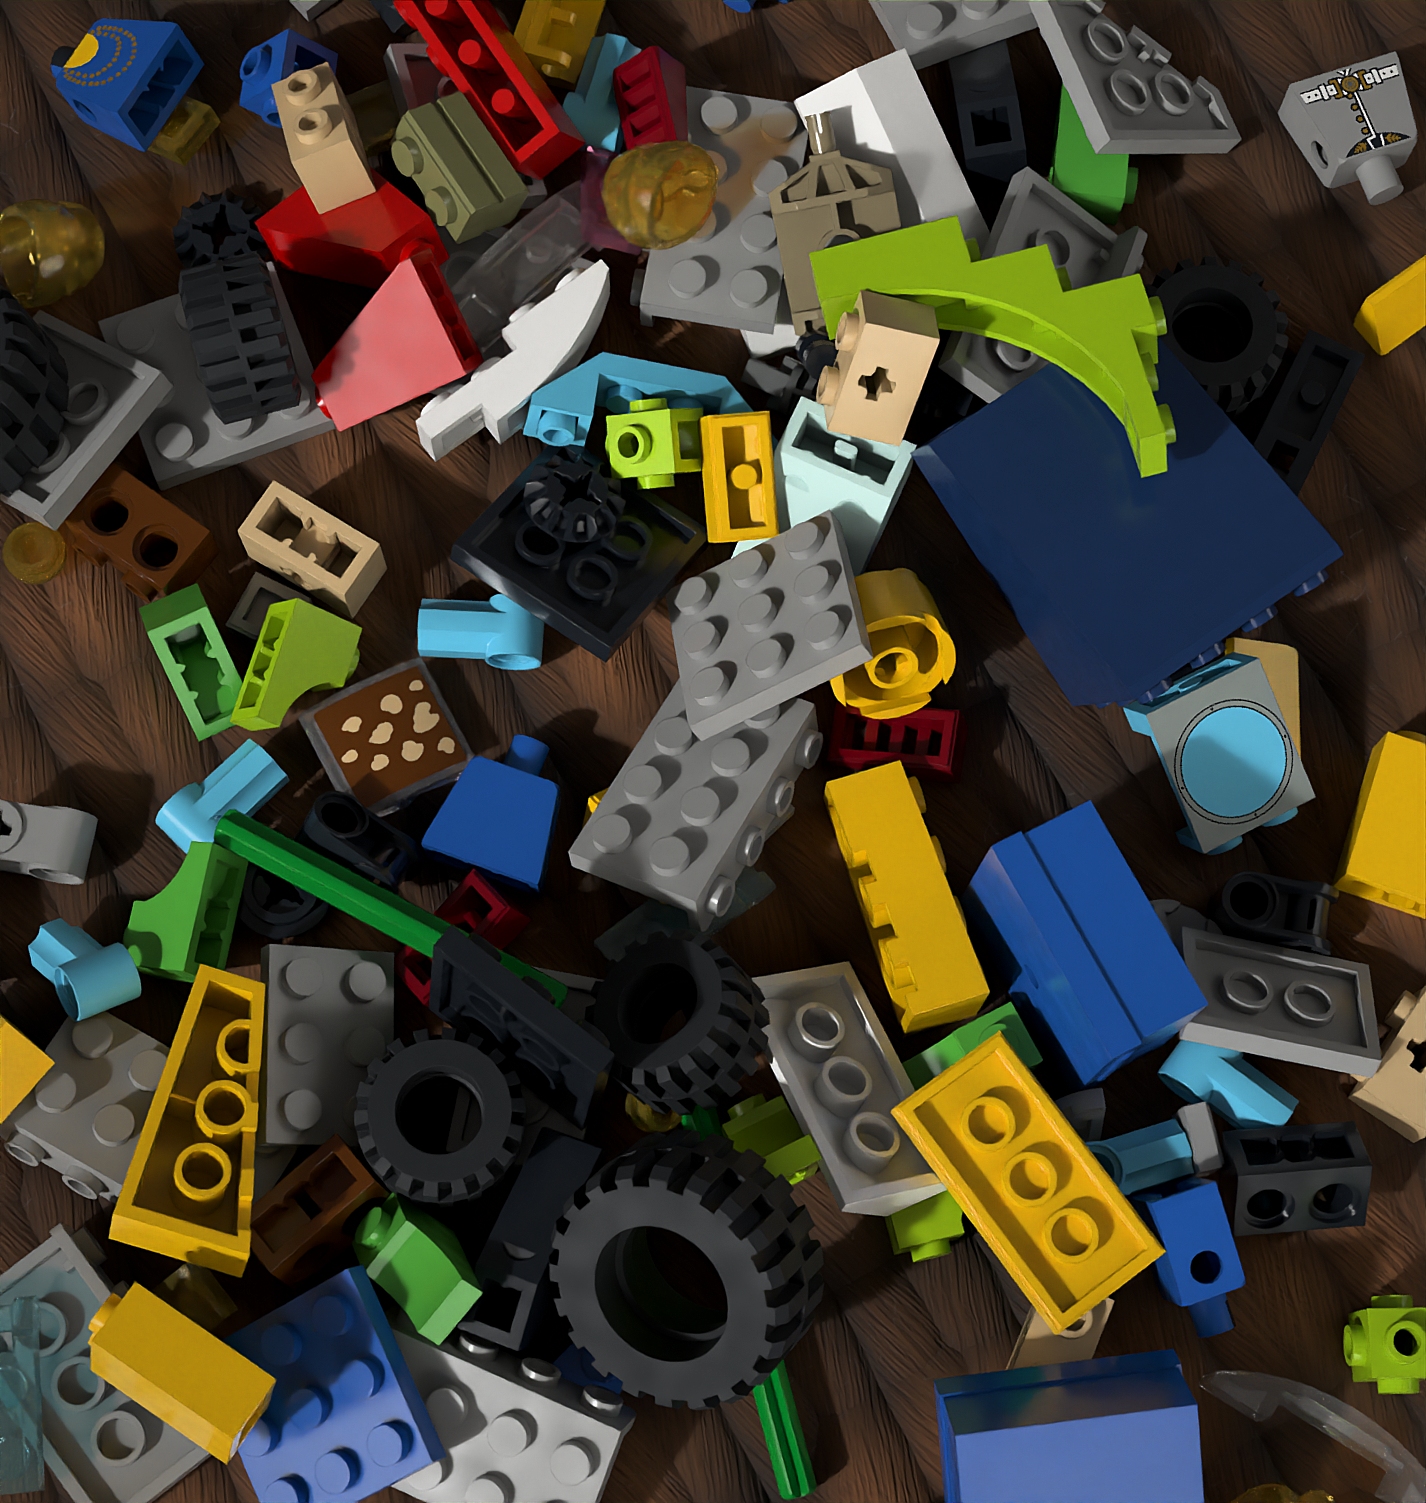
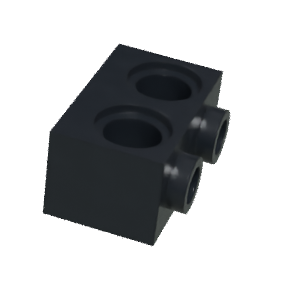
[1218,1121,1373,1236]

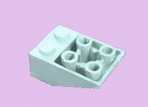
[731,396,917,577]

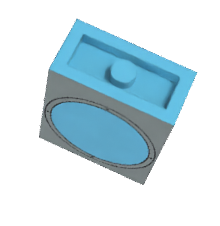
[1123,652,1316,855]

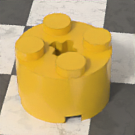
[829,568,956,719]

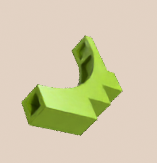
[809,215,1176,478]

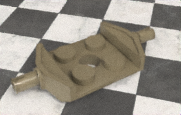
[768,111,902,336]

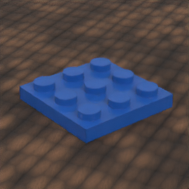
[221,1265,447,1503]

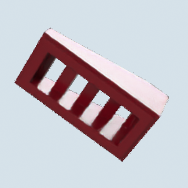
[613,46,689,189]
[827,701,968,784]
[394,868,533,1007]

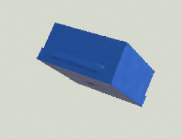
[959,800,1208,1095]
[934,1349,1204,1503]

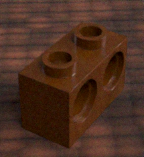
[65,461,220,603]
[250,1133,392,1292]

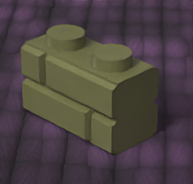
[390,91,530,244]

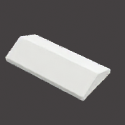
[794,48,990,255]
[752,961,947,1216]

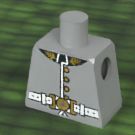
[1278,51,1417,205]

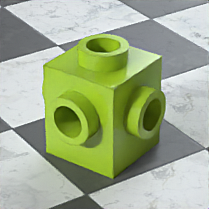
[605,398,703,490]
[1343,1295,1426,1394]

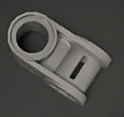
[0,799,98,885]

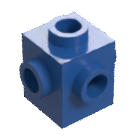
[239,28,338,128]

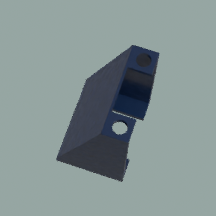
[910,336,1344,709]

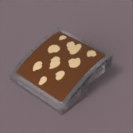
[298,657,474,817]

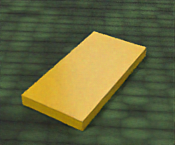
[890,1030,1166,1335]

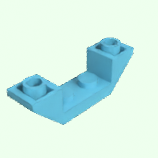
[523,352,779,455]

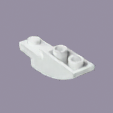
[415,259,610,462]

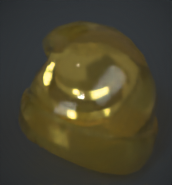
[602,140,719,250]
[0,198,106,309]

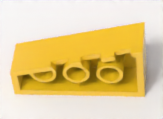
[823,760,990,1038]
[108,964,265,1278]

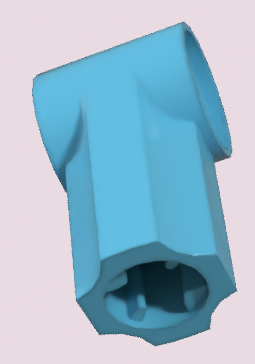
[562,33,641,160]
[417,594,544,670]
[155,738,290,854]
[28,918,141,1022]
[1157,1040,1299,1130]
[1085,1119,1194,1196]

